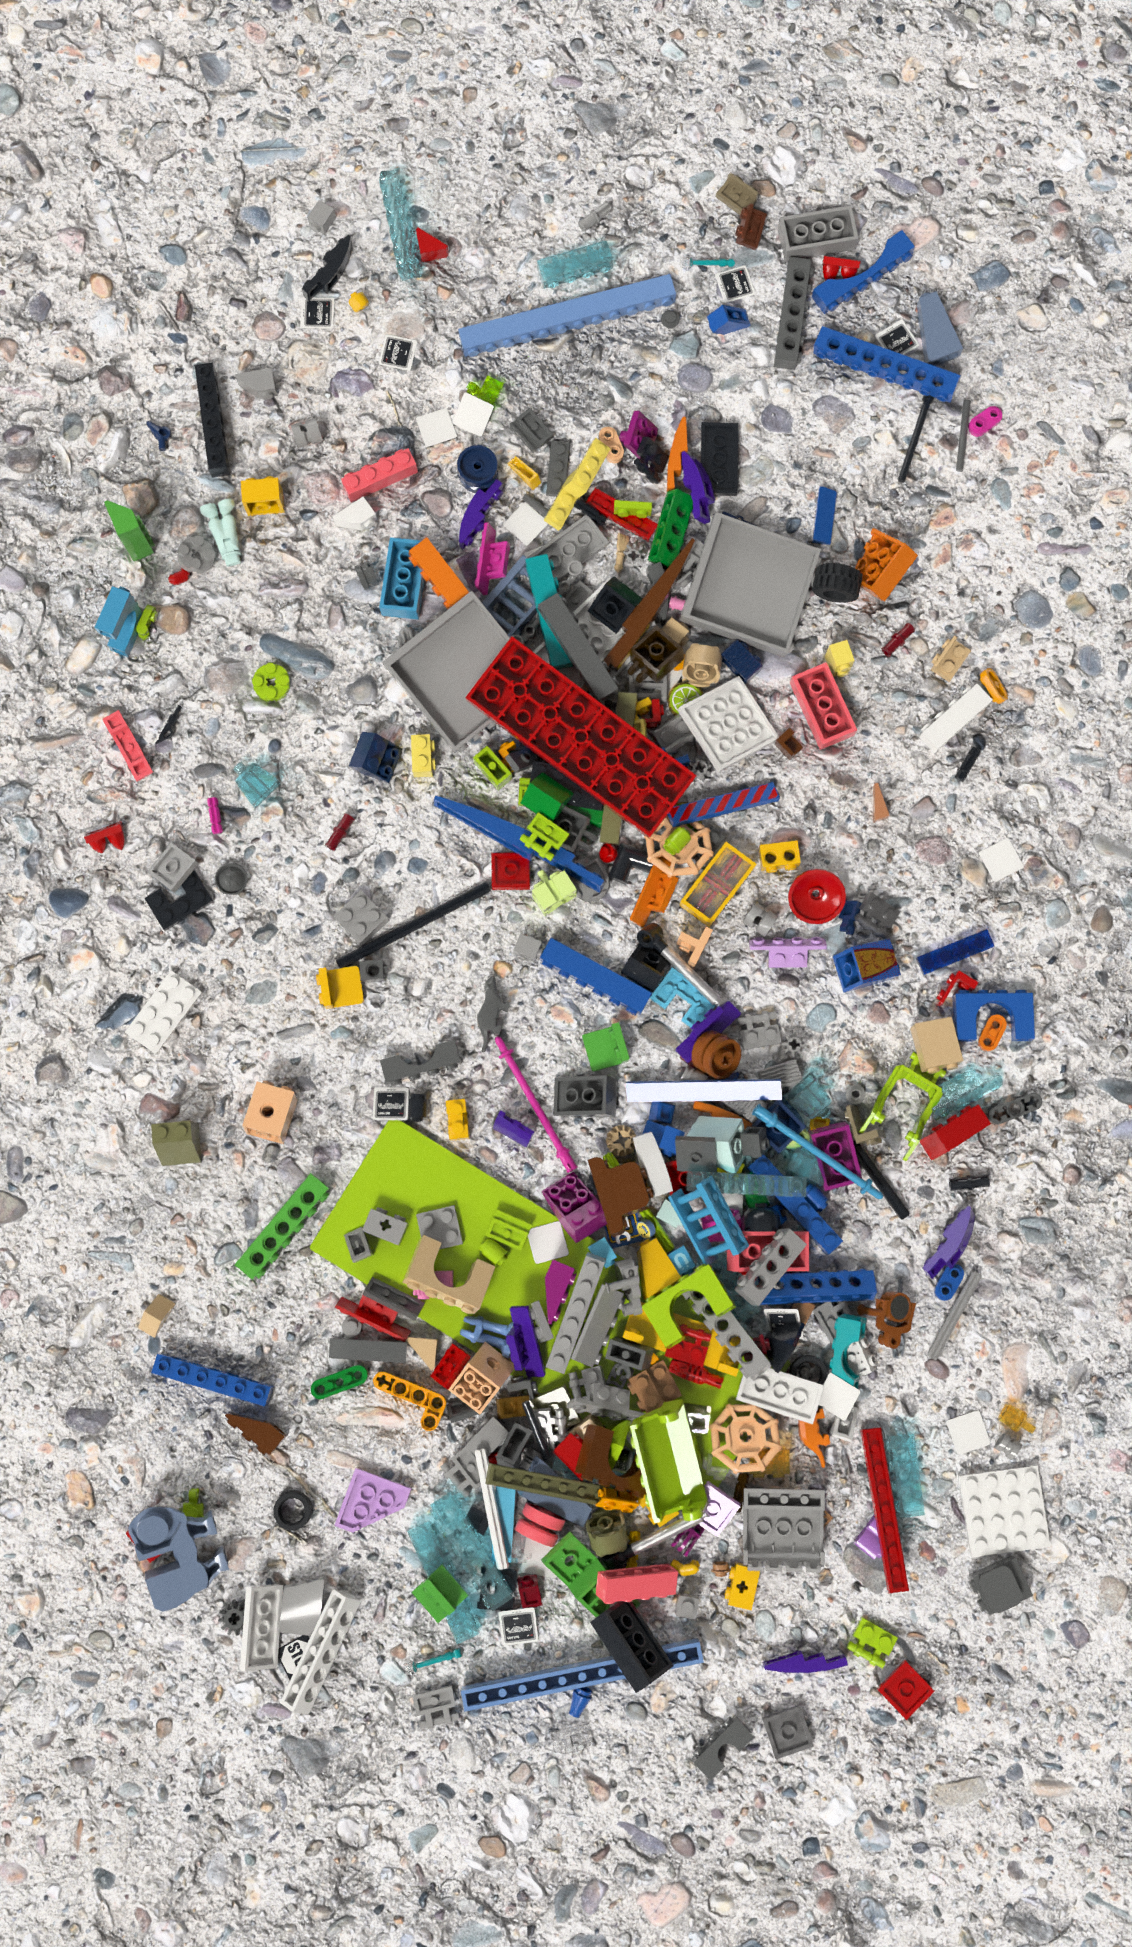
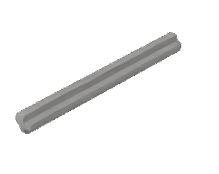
[927,1271,982,1360]

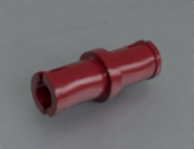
[881,623,915,657]
[325,813,355,851]

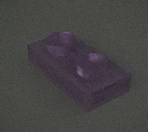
[456,551,479,593]

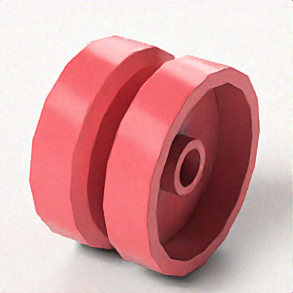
[515,1502,566,1547]

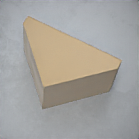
[138,1294,176,1338]
[406,1337,438,1371]

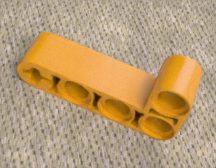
[373,1371,447,1431]

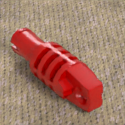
[669,1359,724,1389]

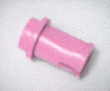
[668,595,685,611]

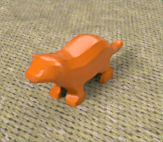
[798,1408,830,1468]

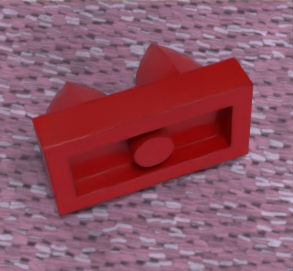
[822,256,860,281]
[84,821,125,854]

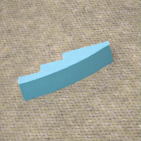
[491,1486,516,1563]

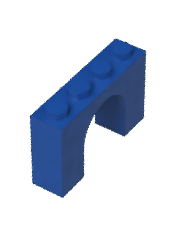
[952,990,1035,1042]

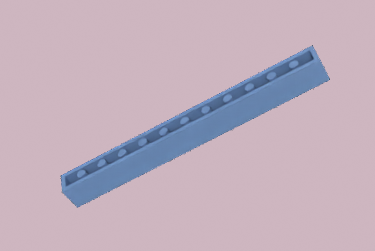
[458,274,676,357]
[461,1638,704,1712]

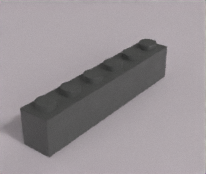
[538,593,619,703]

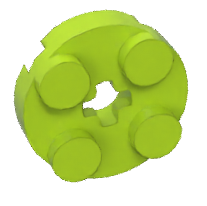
[252,663,290,701]

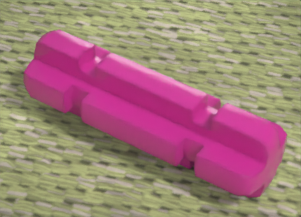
[207,797,223,834]

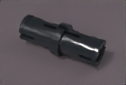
[949,1174,990,1191]

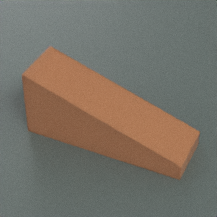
[873,783,890,823]

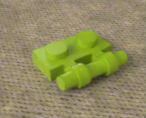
[519,813,569,861]
[846,1617,898,1669]

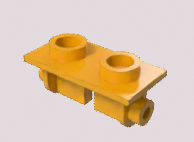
[595,1487,640,1513]

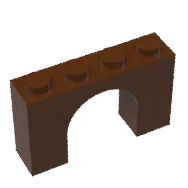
[575,1424,647,1498]

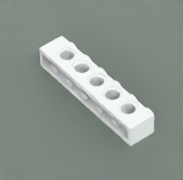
[280,1589,361,1715]

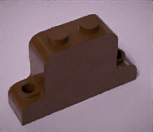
[588,1157,654,1237]

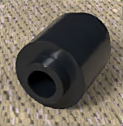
[408,1094,428,1122]

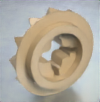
[606,1125,636,1156]

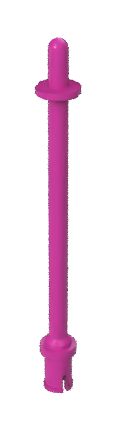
[495,1036,578,1173]

